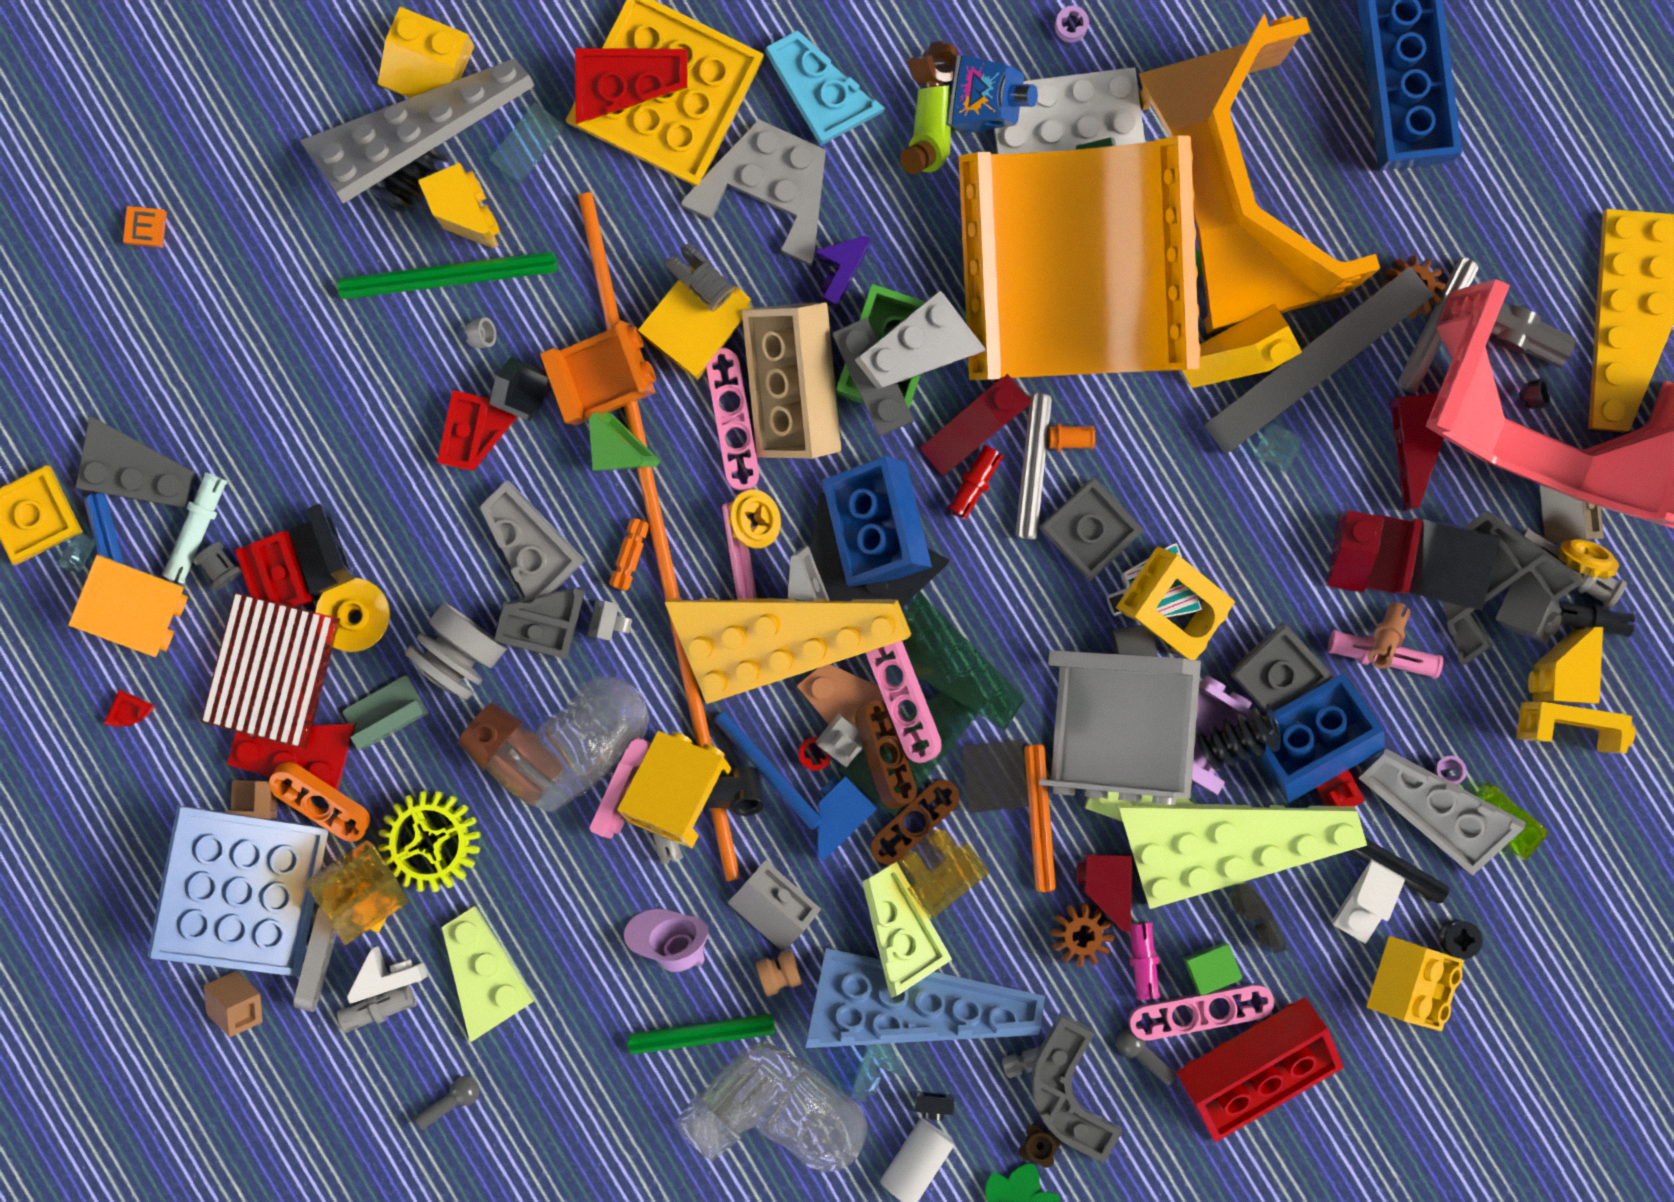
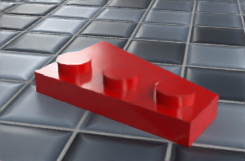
[575,48,688,125]

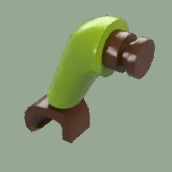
[900,41,959,174]

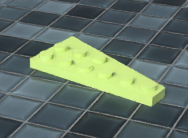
[1117,803,1367,909]

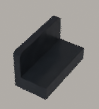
[289,503,354,596]

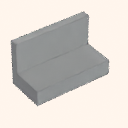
[728,860,821,952]

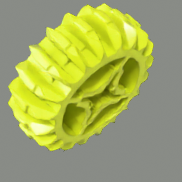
[378,791,481,892]

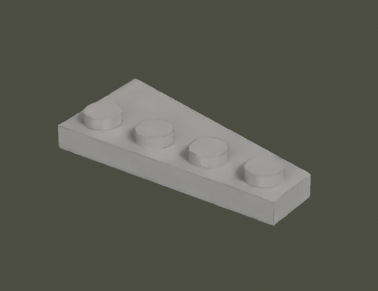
[1359,748,1526,876]

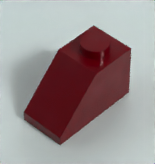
[1326,510,1385,593]
[1076,853,1132,932]

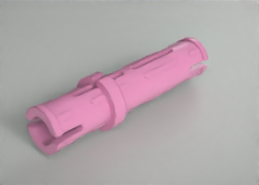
[1327,630,1443,679]

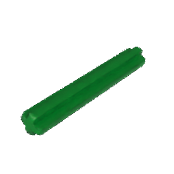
[627,1014,775,1055]

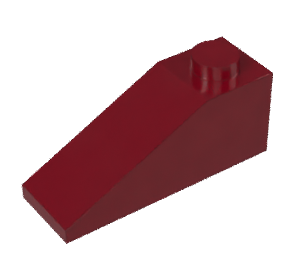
[919,374,1031,477]
[1390,393,1444,511]

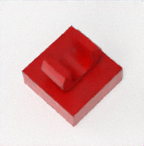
[1314,770,1365,806]

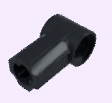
[703,766,765,816]

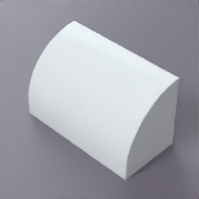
[880,1118,954,1202]

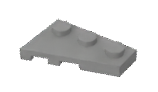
[480,481,586,598]

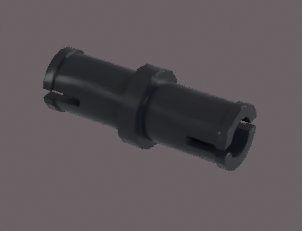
[1559,601,1635,637]

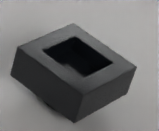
[914,1091,955,1120]

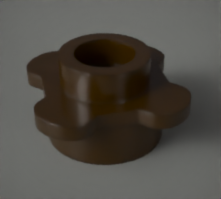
[1019,1124,1062,1168]

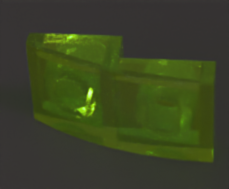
[1475,781,1549,861]

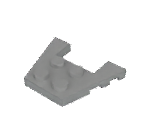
[681,120,826,267]

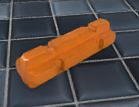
[609,518,649,591]

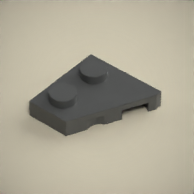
[494,587,585,659]

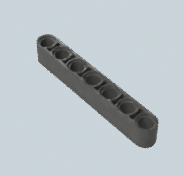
[1203,266,1434,455]

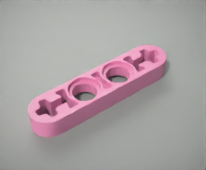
[706,348,759,492]
[865,641,942,763]
[1128,984,1274,1040]

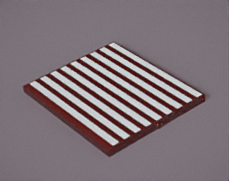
[201,592,340,750]

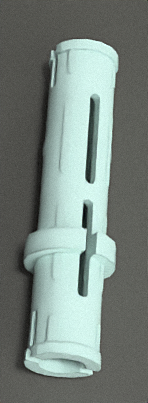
[161,472,228,584]

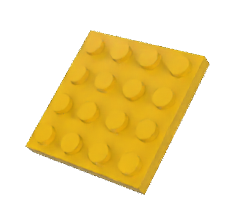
[566,0,764,186]

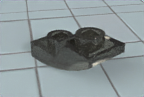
[1230,882,1288,954]

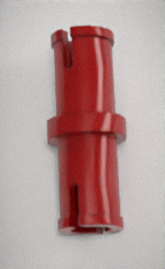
[946,445,1004,520]

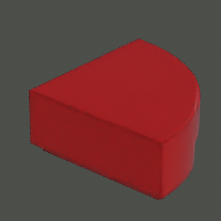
[103,689,156,727]

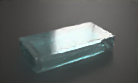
[489,103,565,185]

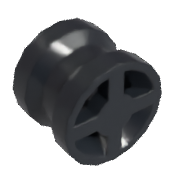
[1438,919,1483,959]

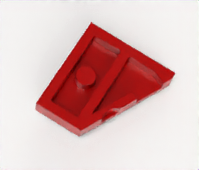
[437,390,518,471]

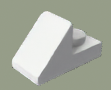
[1332,859,1405,944]
[348,946,428,1004]

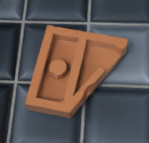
[797,664,885,726]

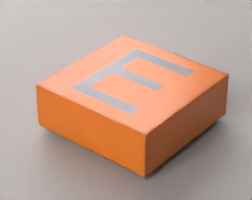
[123,206,167,248]

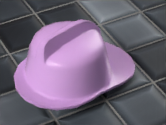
[624,909,709,972]

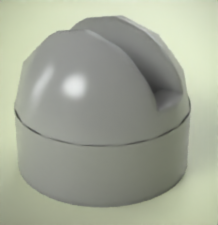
[464,317,496,349]

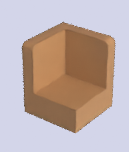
[225,780,278,819]
[204,971,263,1038]

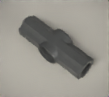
[1490,303,1576,368]

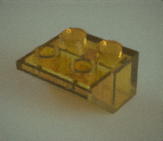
[303,840,409,945]

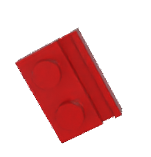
[235,531,312,620]

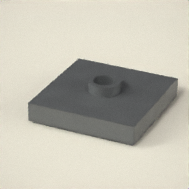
[1039,476,1144,582]
[1228,622,1334,714]

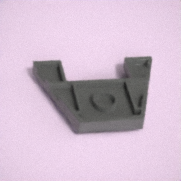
[1442,511,1585,666]

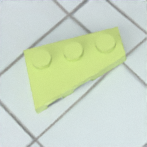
[862,862,952,998]

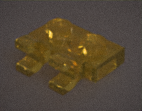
[898,829,990,919]

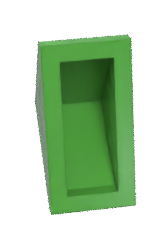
[589,412,661,471]

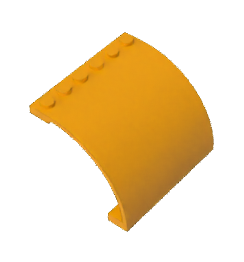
[959,136,1201,380]

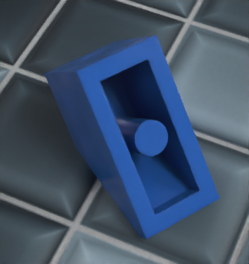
[818,776,877,861]

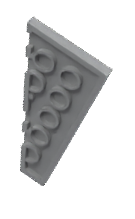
[300,58,535,204]

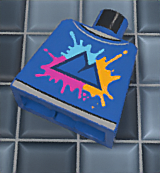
[947,55,1038,133]

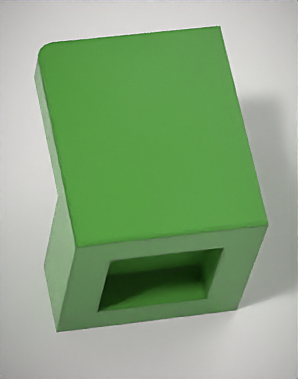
[1182,941,1242,996]

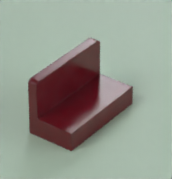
[1365,515,1423,595]

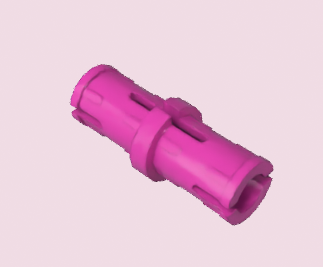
[1129,922,1160,1000]

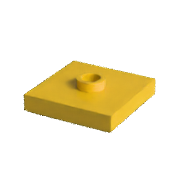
[0,465,83,565]

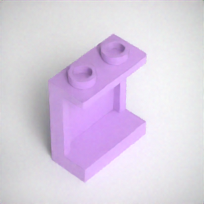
[1192,676,1252,795]

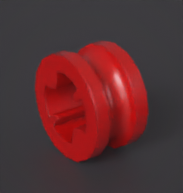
[798,737,831,771]

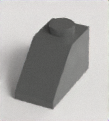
[1496,571,1562,644]

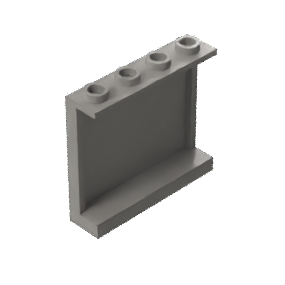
[1039,650,1201,805]

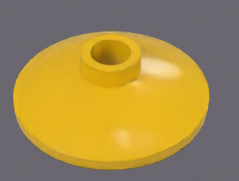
[315,578,390,652]

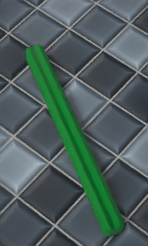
[337,251,557,299]

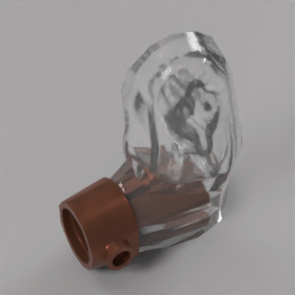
[457,676,650,813]

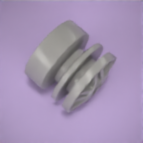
[405,602,507,700]

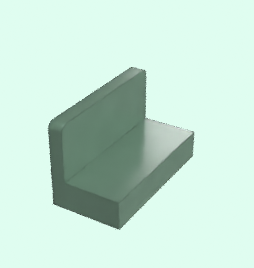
[343,676,429,750]

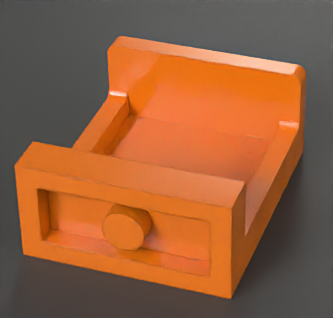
[540,321,656,426]

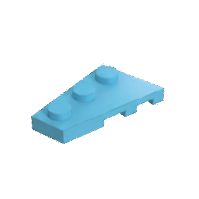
[765,31,885,146]

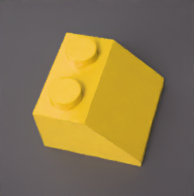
[377,7,474,98]
[1528,627,1603,704]

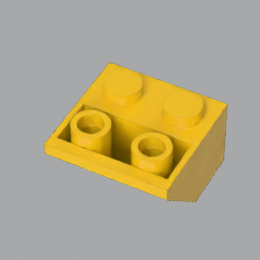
[418,163,501,248]
[1366,936,1464,1031]

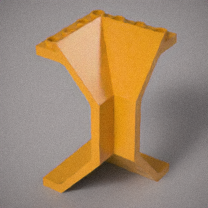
[1139,13,1380,335]

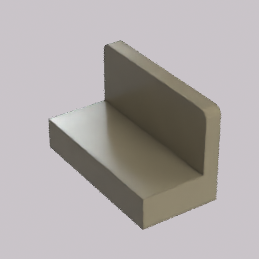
[1539,484,1604,543]

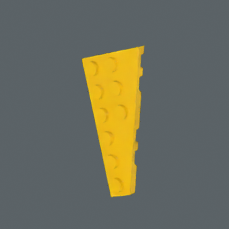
[1588,209,1674,433]
[665,598,911,704]

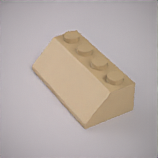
[742,303,841,459]

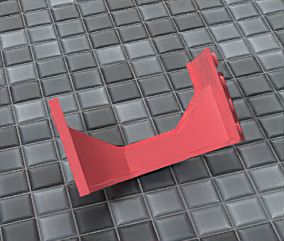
[1426,279,1674,529]

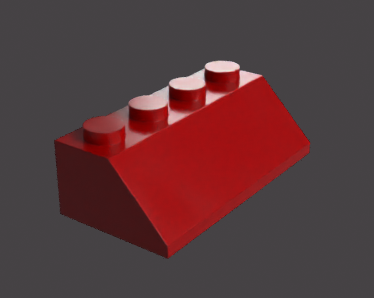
[1176,997,1344,1143]

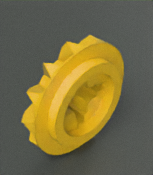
[726,490,781,550]
[1559,539,1619,579]

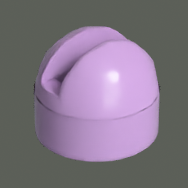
[1434,756,1467,786]

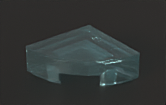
[56,534,95,572]

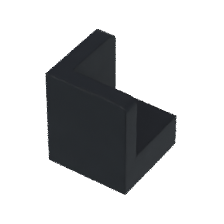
[489,357,550,421]

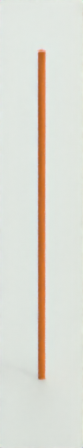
[578,192,740,881]

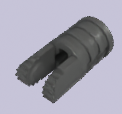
[664,243,735,312]

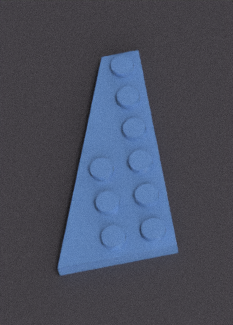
[805,948,1045,1048]

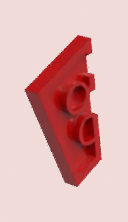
[227,722,357,790]

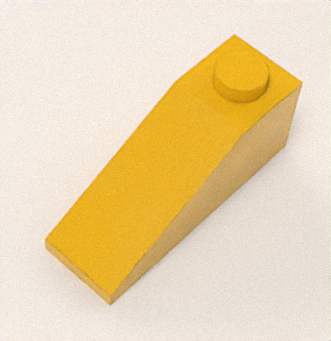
[1182,303,1302,388]

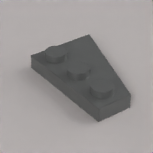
[76,416,196,508]

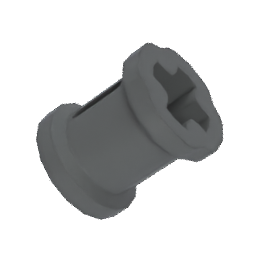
[193,541,242,591]

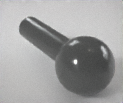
[1116,1028,1178,1087]
[413,1076,480,1130]

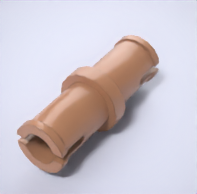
[1368,602,1411,669]

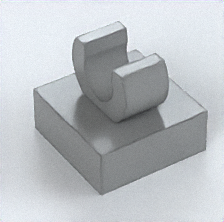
[587,600,632,641]
[815,713,863,767]

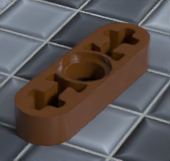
[855,700,917,809]
[871,779,959,864]

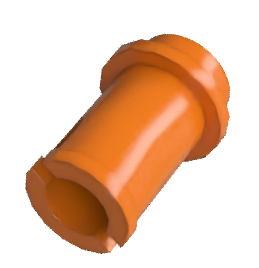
[1048,423,1095,452]

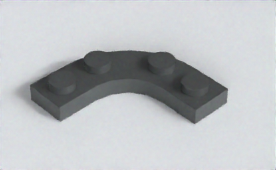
[1032,1013,1122,1163]

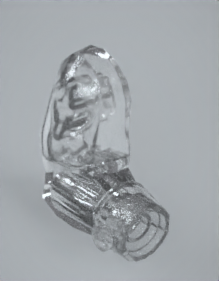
[675,1041,868,1173]

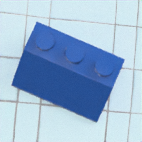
[822,456,932,587]
[1261,673,1385,803]

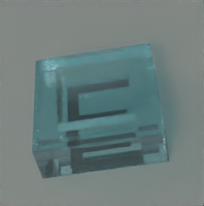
[1253,422,1304,473]

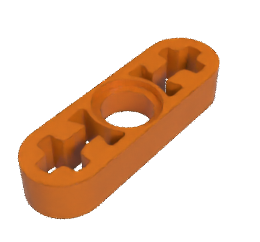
[268,762,370,842]

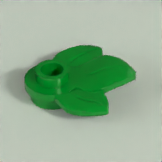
[985,1163,1060,1202]

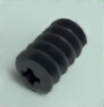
[370,147,449,216]
[1195,704,1281,771]

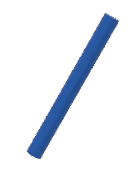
[714,712,822,830]

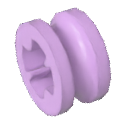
[1055,6,1089,43]

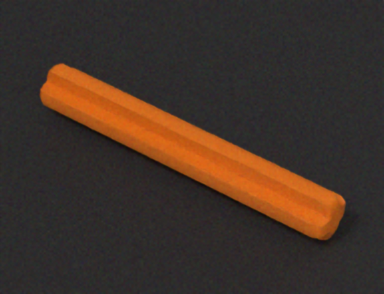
[1024,744,1056,892]

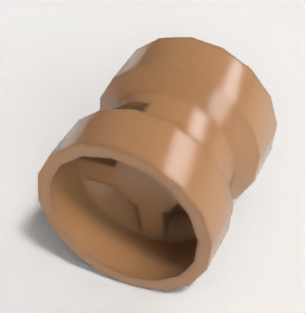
[755,949,803,997]

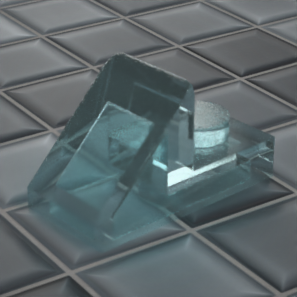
[850,1043,906,1103]

